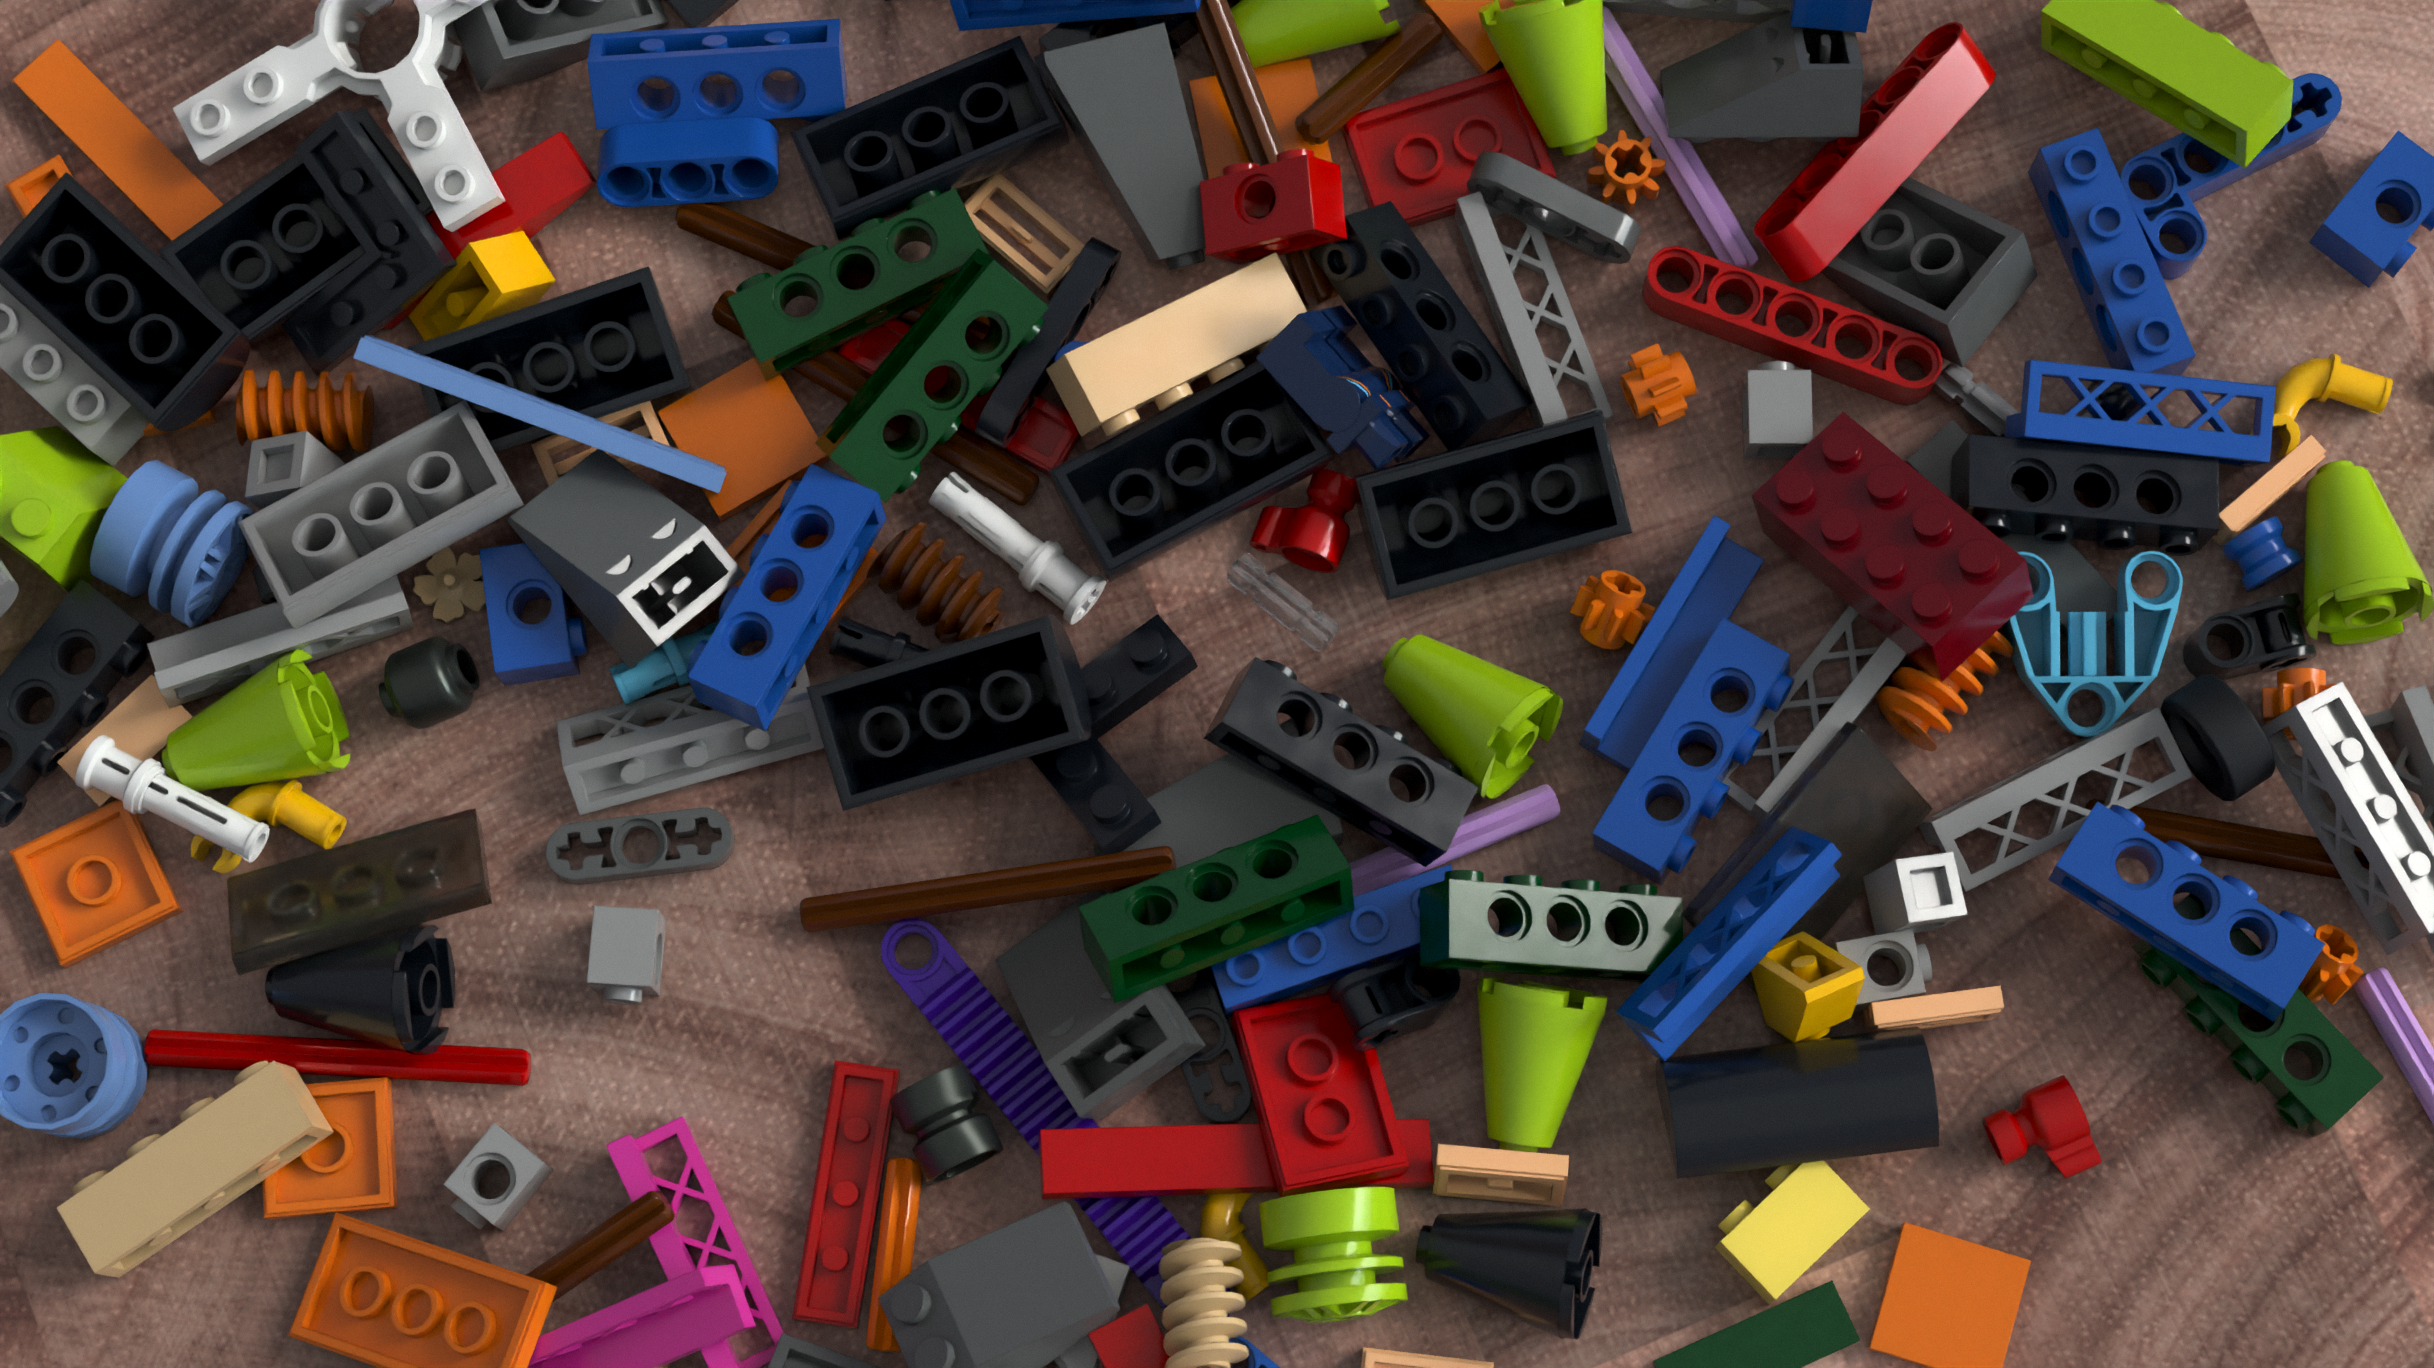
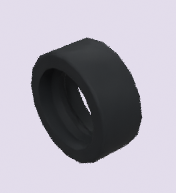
[2161,674,2275,801]

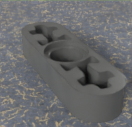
[1466,152,1641,264]
[546,807,735,885]

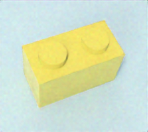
[1714,1161,1870,1304]

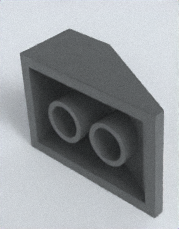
[453,0,668,91]
[1821,177,2038,368]
[878,1201,1121,1368]

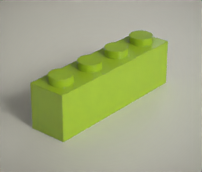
[2041,0,2294,168]

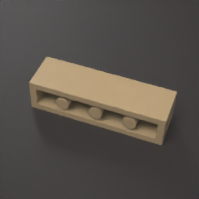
[1046,252,1307,437]
[57,1061,334,1278]

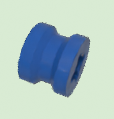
[2221,516,2304,592]

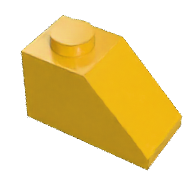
[409,231,556,341]
[1751,931,1865,1043]

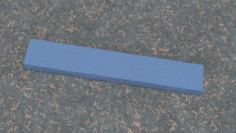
[353,335,728,493]

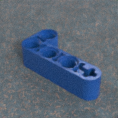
[2119,73,2342,280]

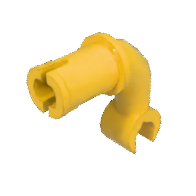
[2250,353,2393,460]
[191,780,347,875]
[1200,1193,1270,1303]

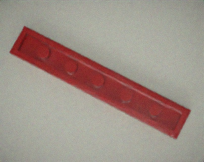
[1038,1119,1434,1199]

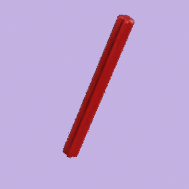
[144,1029,531,1086]

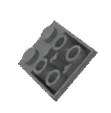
[1660,11,1864,143]
[506,449,746,669]
[996,890,1206,1120]

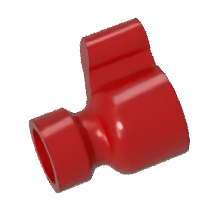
[1249,469,1356,573]
[1982,1075,2102,1179]

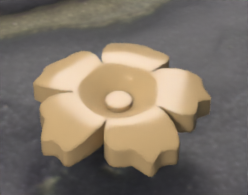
[413,547,486,624]

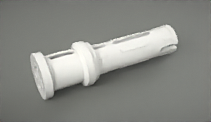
[929,472,1106,625]
[75,735,270,863]

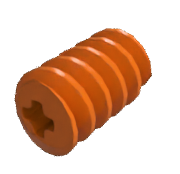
[236,369,374,453]
[1876,630,2014,752]

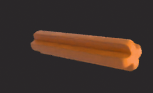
[866,1157,923,1352]

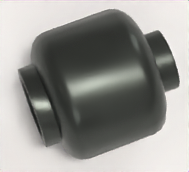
[379,636,479,729]

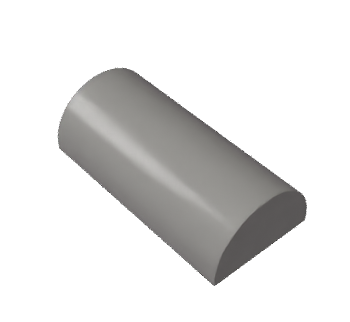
[238,400,524,629]

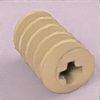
[1159,1238,1249,1368]

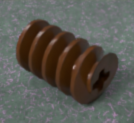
[866,520,1005,643]

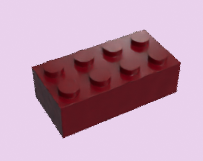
[1752,412,2034,682]

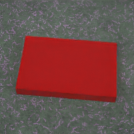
[1341,68,1557,228]
[1231,993,1409,1198]

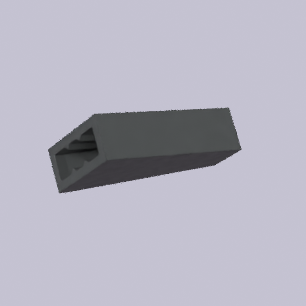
[1034,23,1206,270]
[1093,718,1343,891]

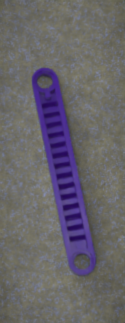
[881,918,1231,1317]

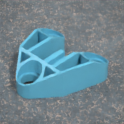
[2002,551,2183,737]

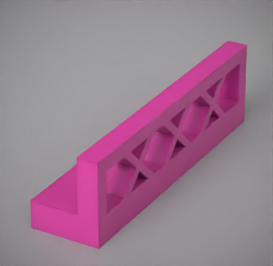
[606,1116,785,1368]
[527,1264,756,1368]

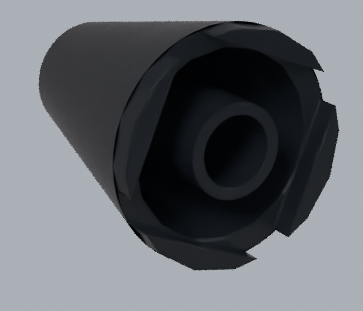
[265,924,455,1055]
[1416,1208,1603,1339]

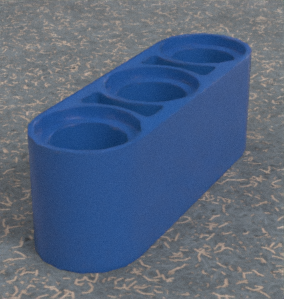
[597,117,780,207]

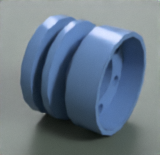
[90,460,255,628]
[0,993,149,1139]

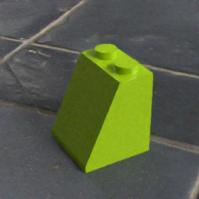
[0,426,128,593]

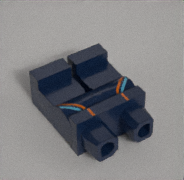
[1256,305,1430,470]

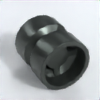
[889,1065,1004,1185]

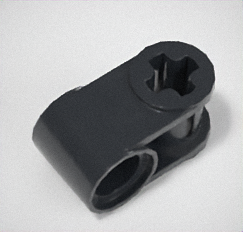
[2183,593,2317,681]
[1327,952,1461,1052]

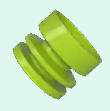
[1259,1187,1408,1324]

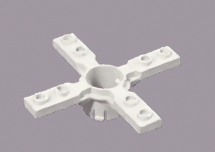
[172,0,506,232]

